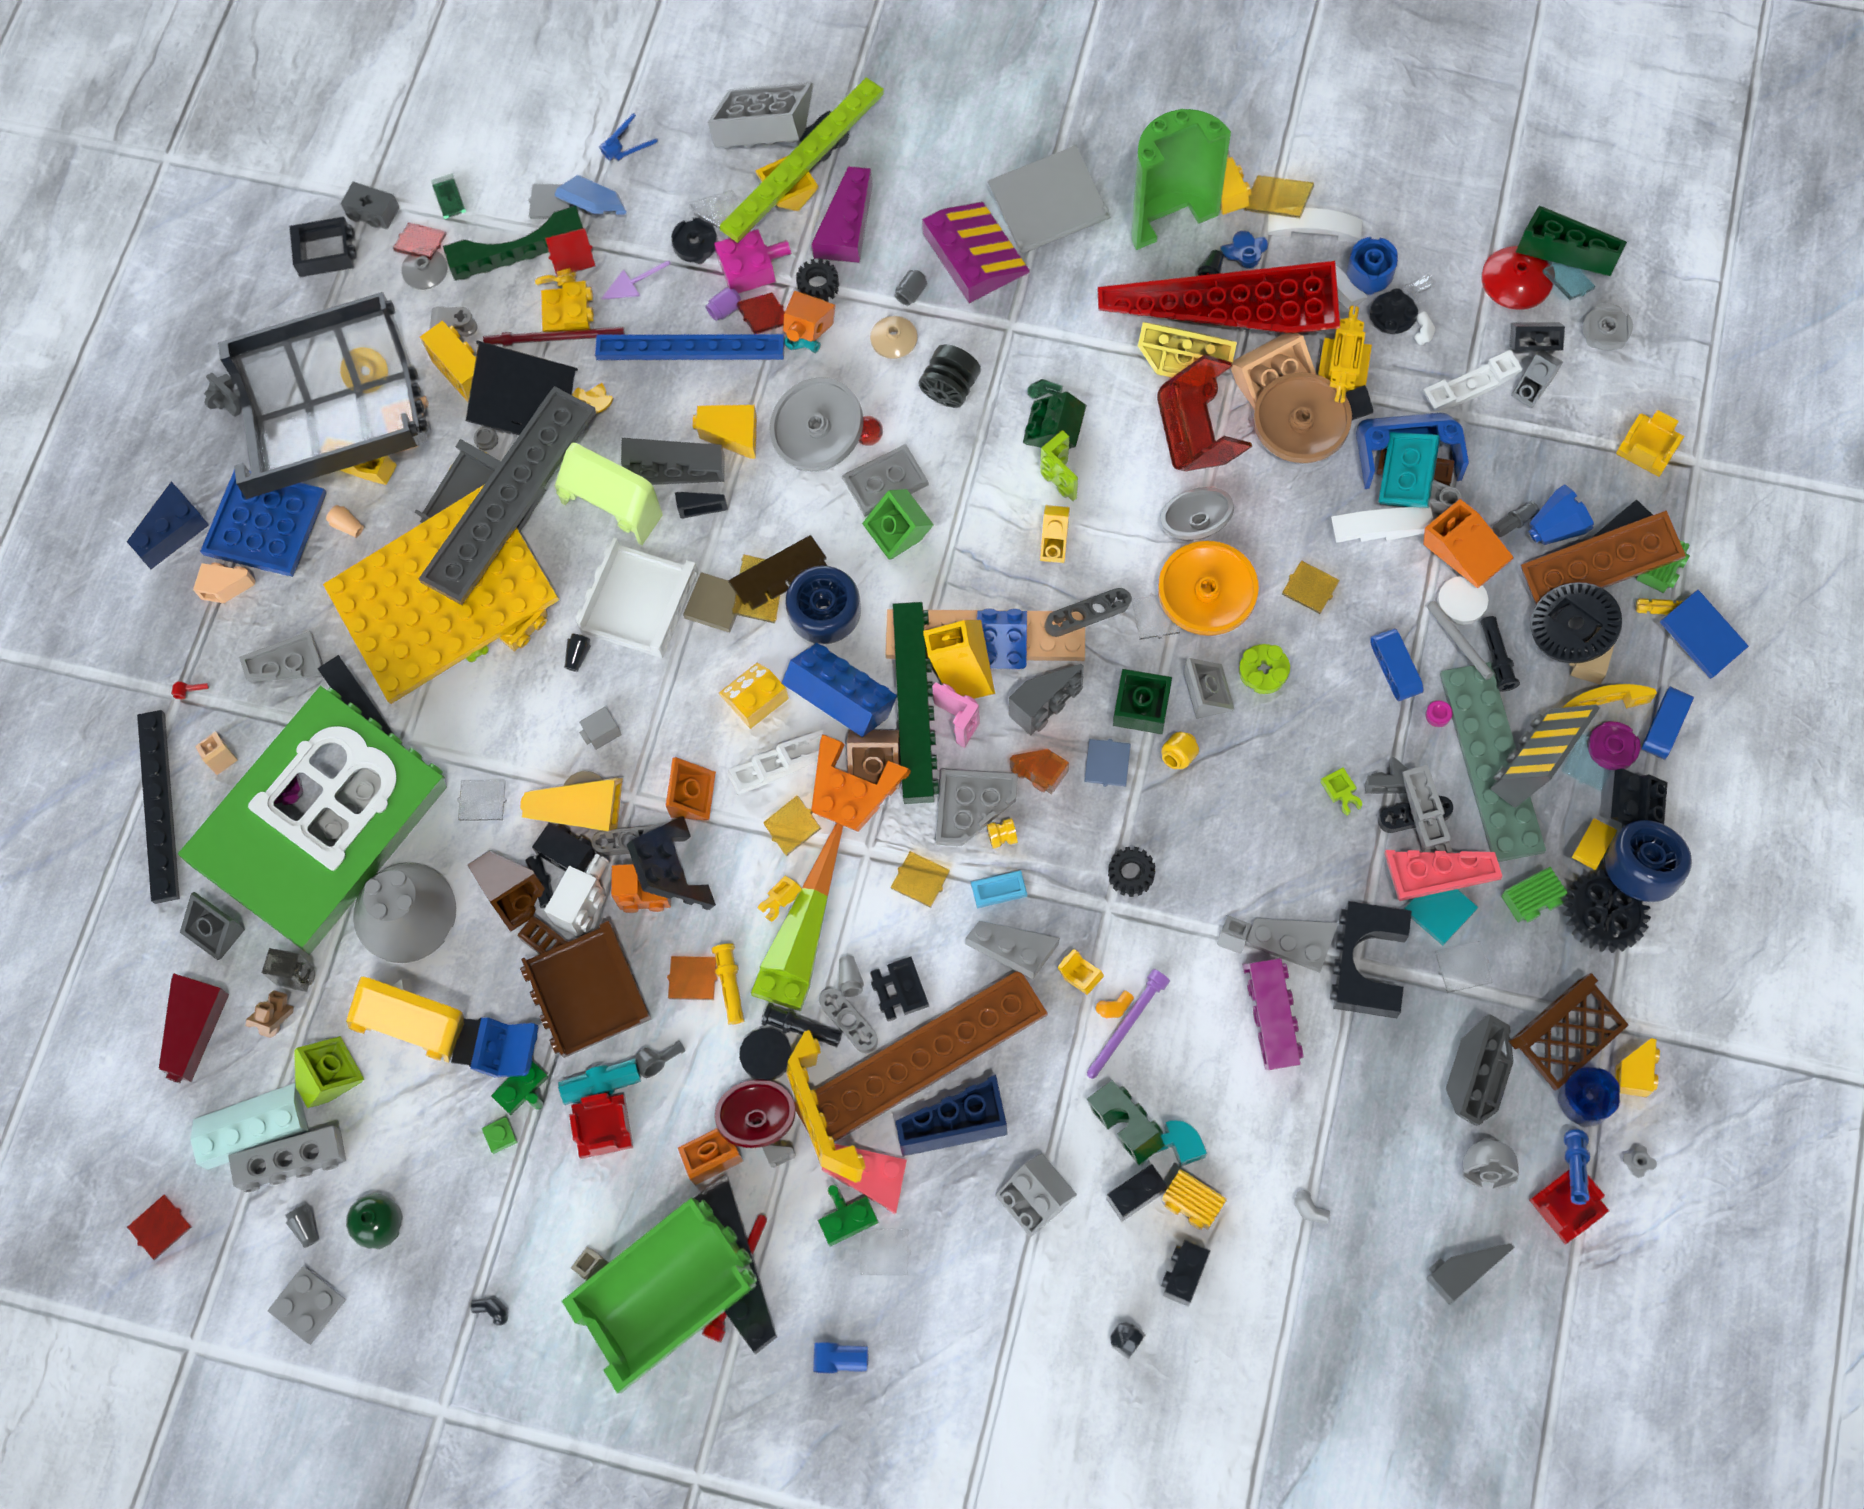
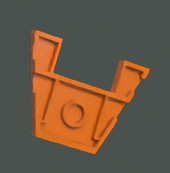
[811,734,911,832]

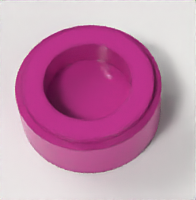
[1425,701,1452,727]

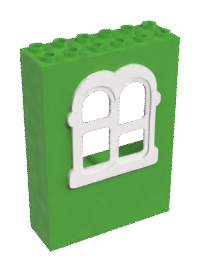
[178,685,447,955]

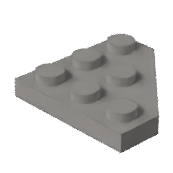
[936,769,1018,846]

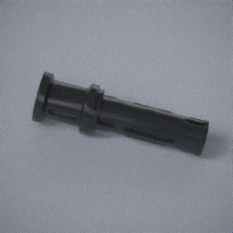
[1480,616,1520,692]
[761,1003,843,1048]

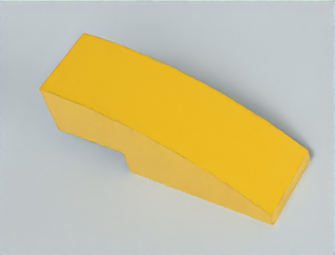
[321,439,397,485]

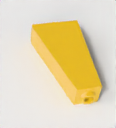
[520,778,623,831]

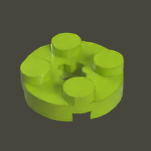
[1239,644,1290,694]

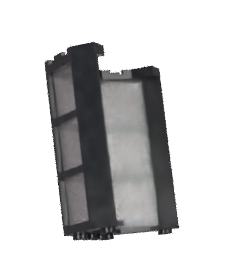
[218,292,429,499]

